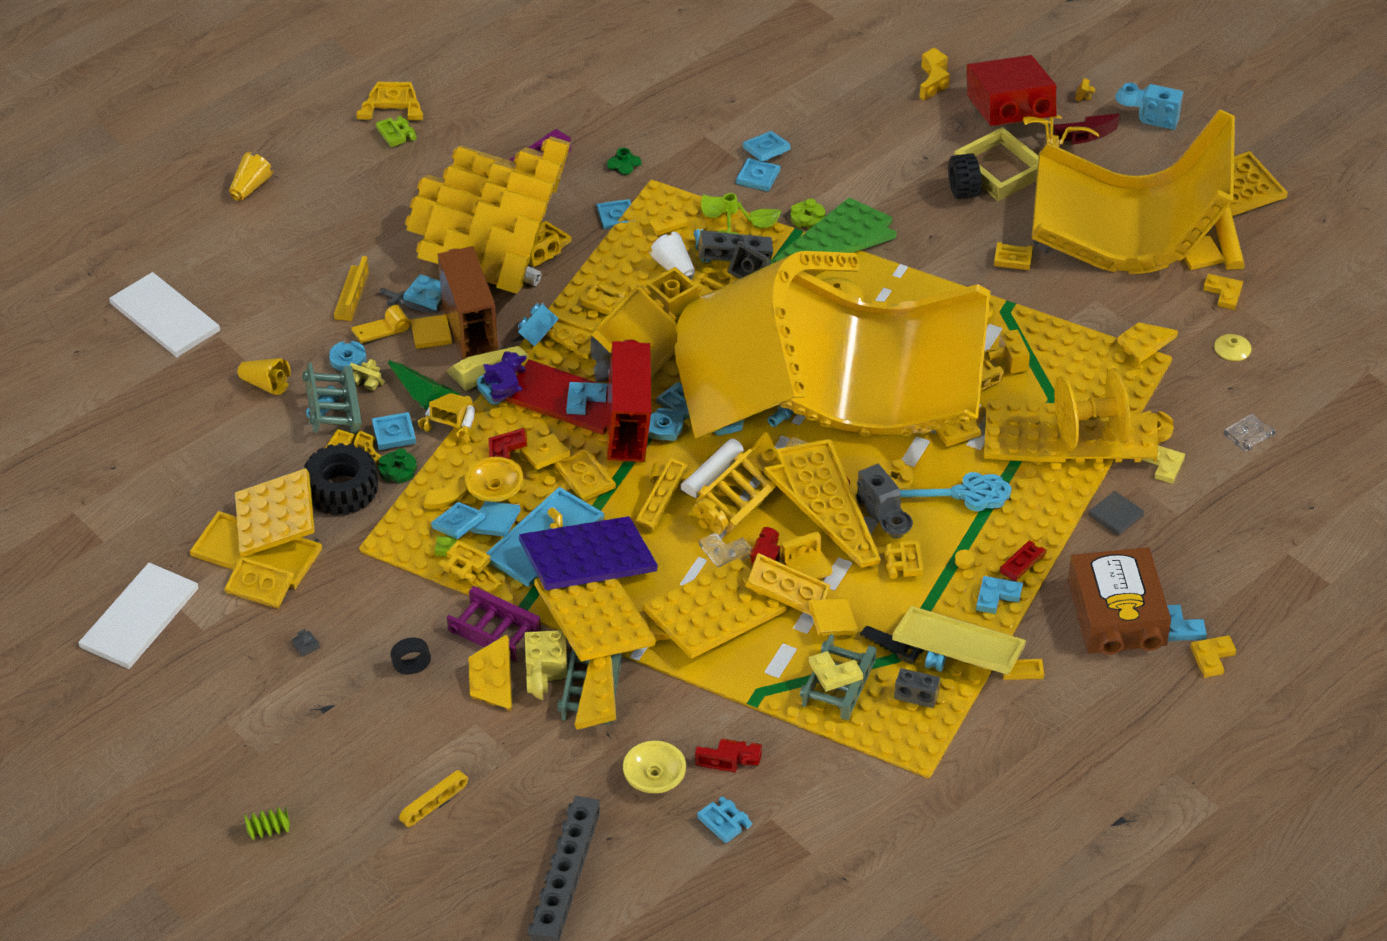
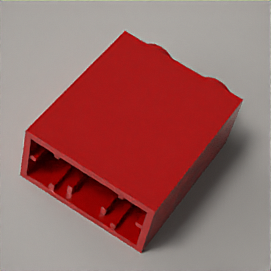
[966,55,1057,126]
[607,339,651,462]

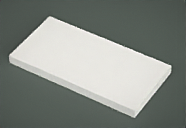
[109,272,220,357]
[79,563,199,669]

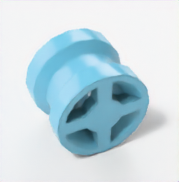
[925,651,946,672]

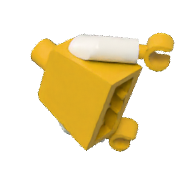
[418,393,475,443]

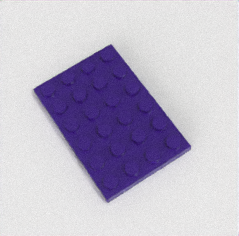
[519,516,658,590]

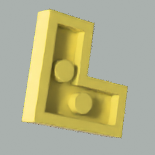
[1142,446,1185,484]
[809,651,863,692]

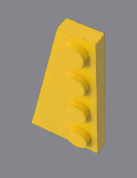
[574,655,616,730]

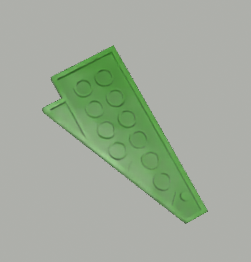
[771,197,897,264]

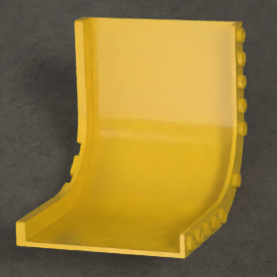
[1032,109,1235,274]
[675,251,860,439]
[780,271,990,436]

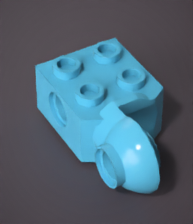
[1115,83,1183,130]

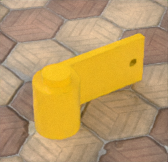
[351,305,411,343]

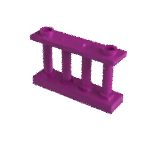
[447,586,541,662]

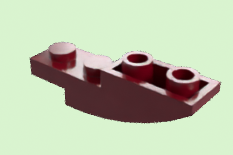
[1053,113,1119,145]

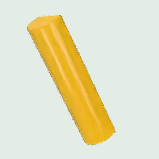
[1215,207,1245,270]

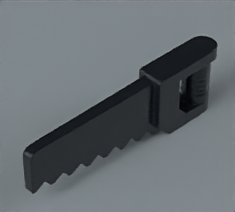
[860,626,924,664]

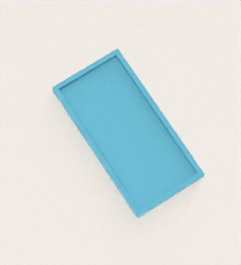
[486,487,604,588]

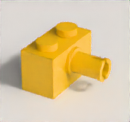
[986,329,1030,374]

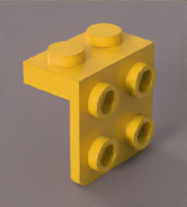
[781,531,833,579]

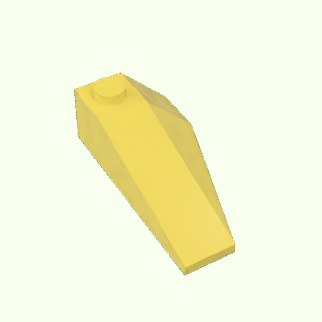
[447,346,528,391]

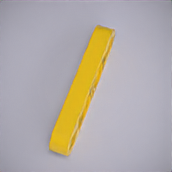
[399,770,468,827]

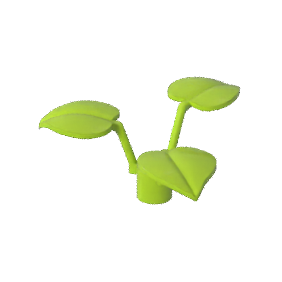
[701,193,781,234]

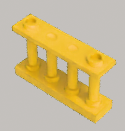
[696,448,778,533]

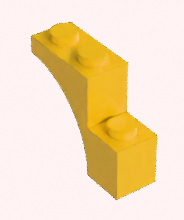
[920,47,950,101]

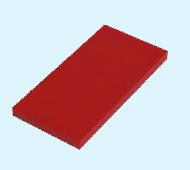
[504,359,607,435]

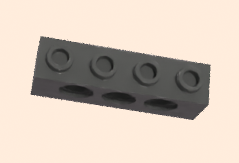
[698,231,773,261]

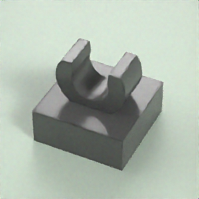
[292,629,320,657]

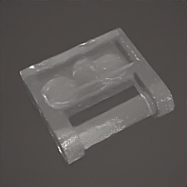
[1224,414,1276,452]

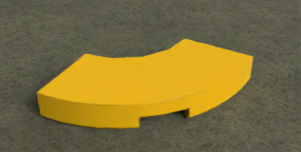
[354,431,381,466]
[424,479,469,509]

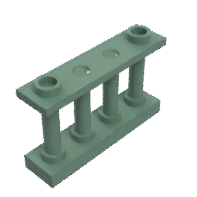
[302,363,362,435]
[799,634,876,720]
[558,648,622,725]

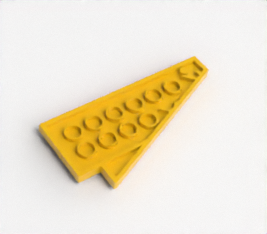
[764,439,881,568]

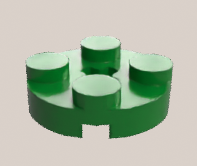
[379,448,417,484]

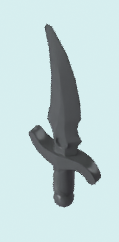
[379,288,441,313]

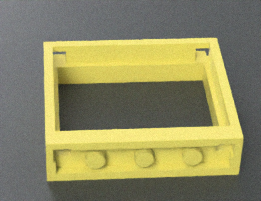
[954,127,1039,201]

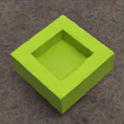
[435,536,457,557]

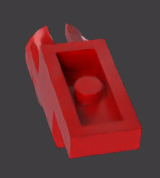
[750,527,781,566]
[695,738,762,773]

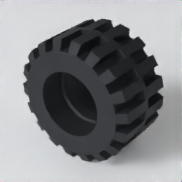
[948,153,982,199]

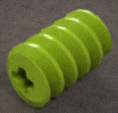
[244,806,290,840]

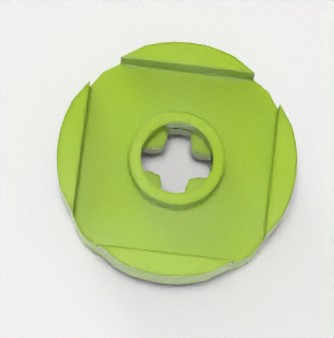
[791,198,825,229]

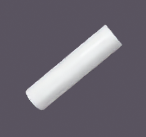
[681,439,744,498]

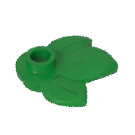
[607,147,642,175]

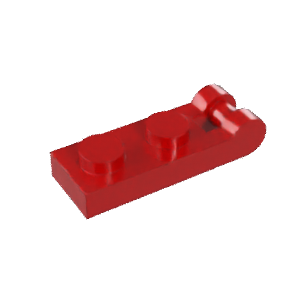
[999,540,1047,582]

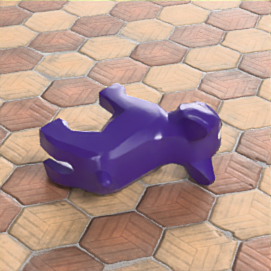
[483,351,527,402]

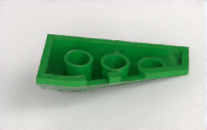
[388,360,460,410]

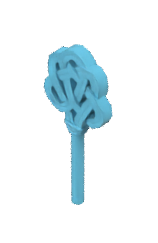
[900,472,1012,511]

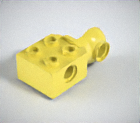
[525,630,568,700]

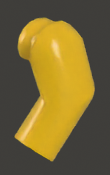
[547,507,563,529]

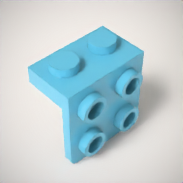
[518,302,559,346]

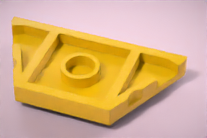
[1117,322,1178,364]
[468,635,513,711]

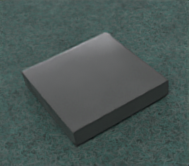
[1089,491,1144,536]

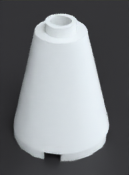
[649,232,695,279]

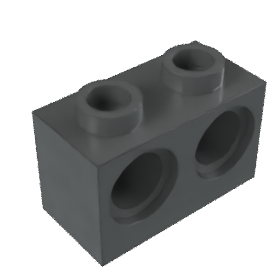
[894,668,940,708]

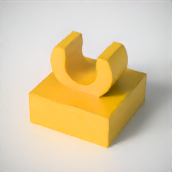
[1074,78,1095,102]

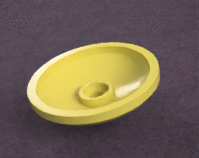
[623,741,686,793]

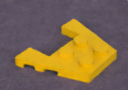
[356,82,423,120]

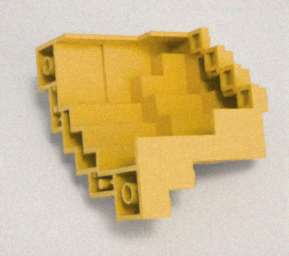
[405,136,571,294]

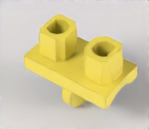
[350,359,385,392]

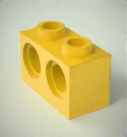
[528,229,561,267]

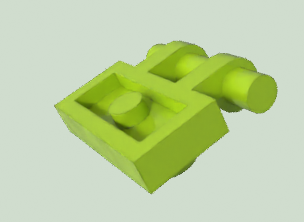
[376,116,417,147]

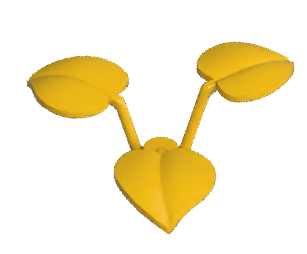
[1023,115,1099,148]

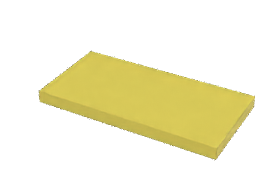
[892,606,1026,675]

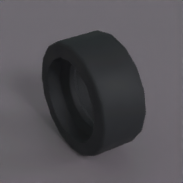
[390,637,431,675]

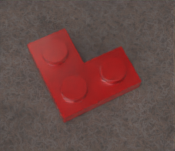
[488,428,528,459]

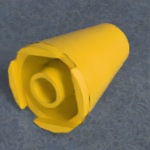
[229,152,274,200]
[237,358,291,395]

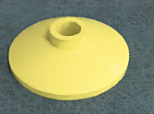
[1214,334,1251,361]

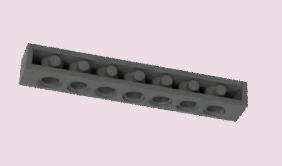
[528,795,600,941]

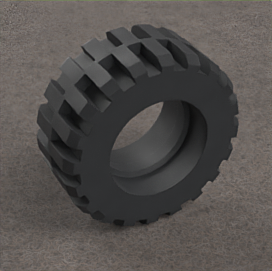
[304,443,378,515]

